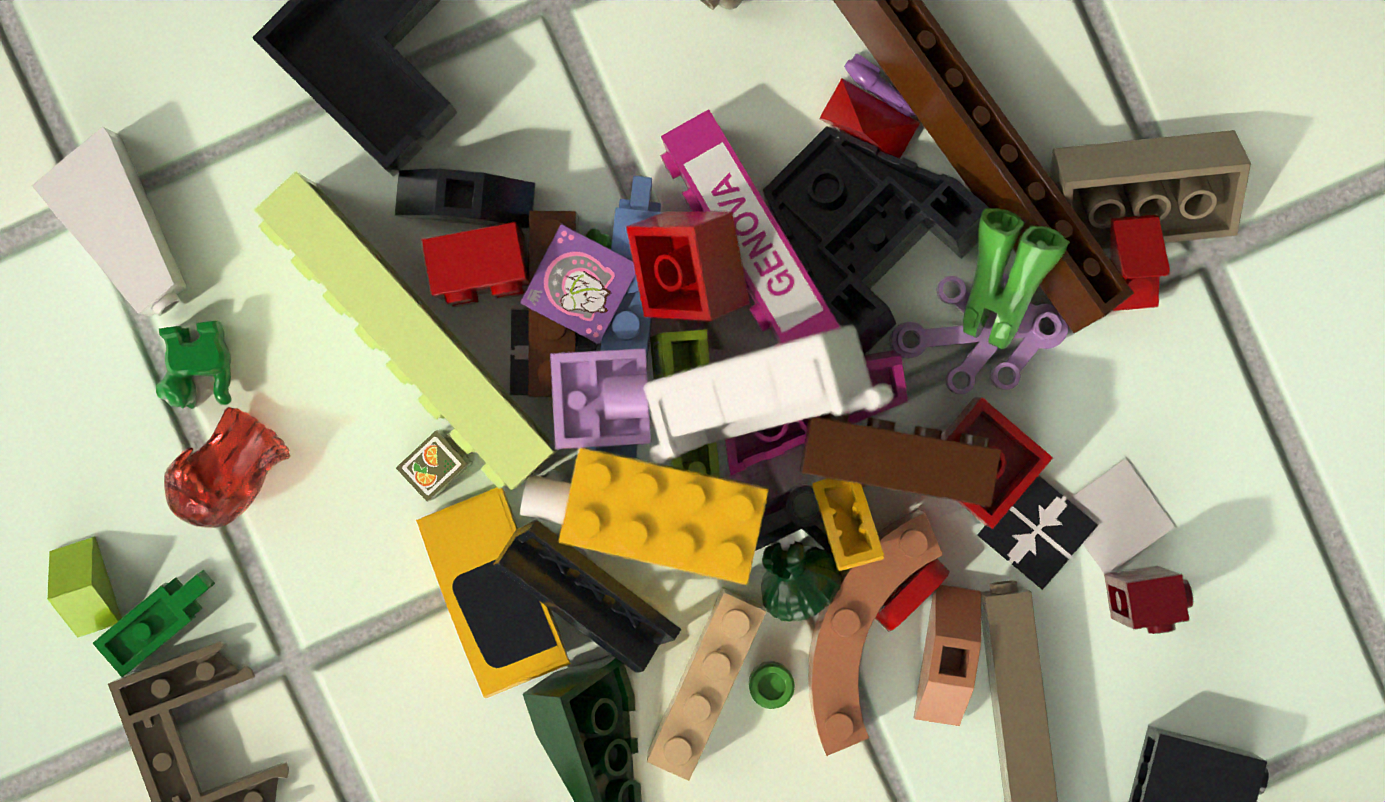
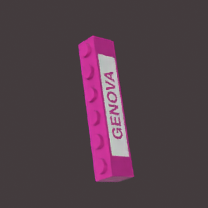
[660,109,840,347]

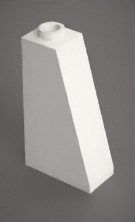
[31,126,187,316]

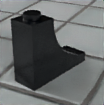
[1128,725,1269,802]

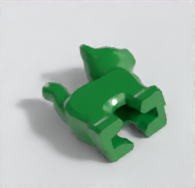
[156,321,232,409]

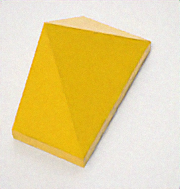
[812,478,885,571]

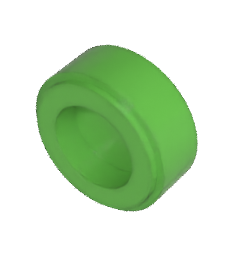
[749,661,795,709]

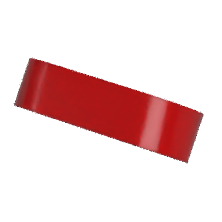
[875,558,950,632]

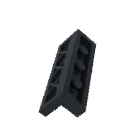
[492,519,681,673]

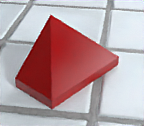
[819,78,920,159]

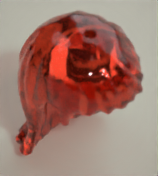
[164,407,291,528]

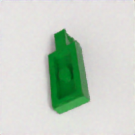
[92,569,215,678]

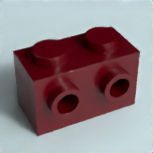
[1104,566,1193,634]

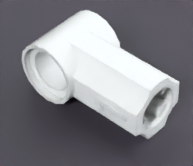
[520,470,571,524]

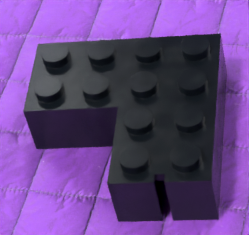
[252,0,458,177]

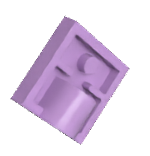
[550,349,651,449]

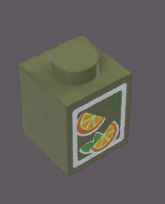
[396,430,473,502]

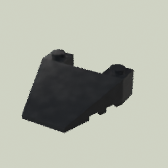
[763,126,989,355]

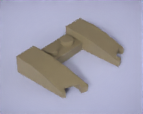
[108,641,289,802]

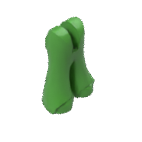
[963,208,1069,349]

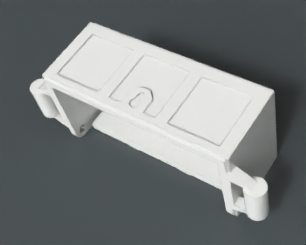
[644,325,892,464]

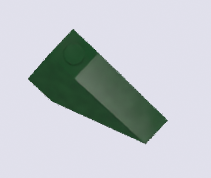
[522,655,642,802]

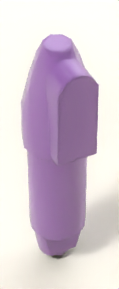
[844,54,915,117]

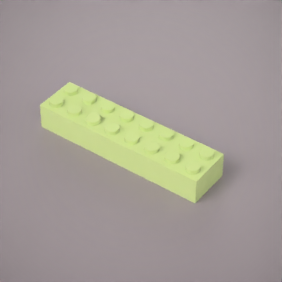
[254,171,560,490]

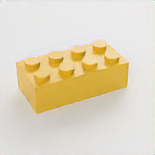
[559,447,769,585]

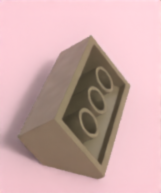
[1050,130,1251,249]

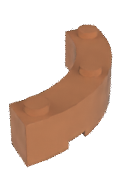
[808,509,943,756]

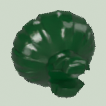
[761,541,842,622]

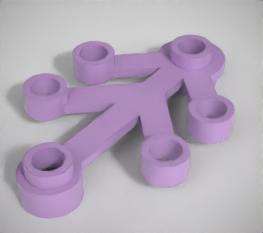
[890,273,1069,394]

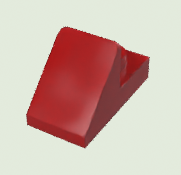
[1110,215,1170,311]

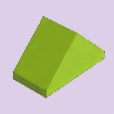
[47,537,122,638]

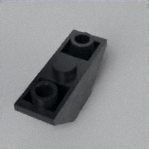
[395,168,536,229]

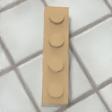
[647,587,766,781]

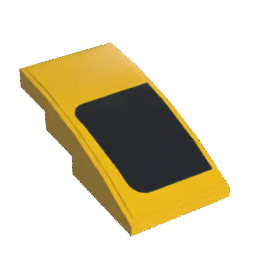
[416,487,571,698]

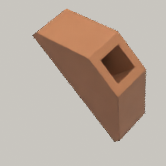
[913,584,981,726]

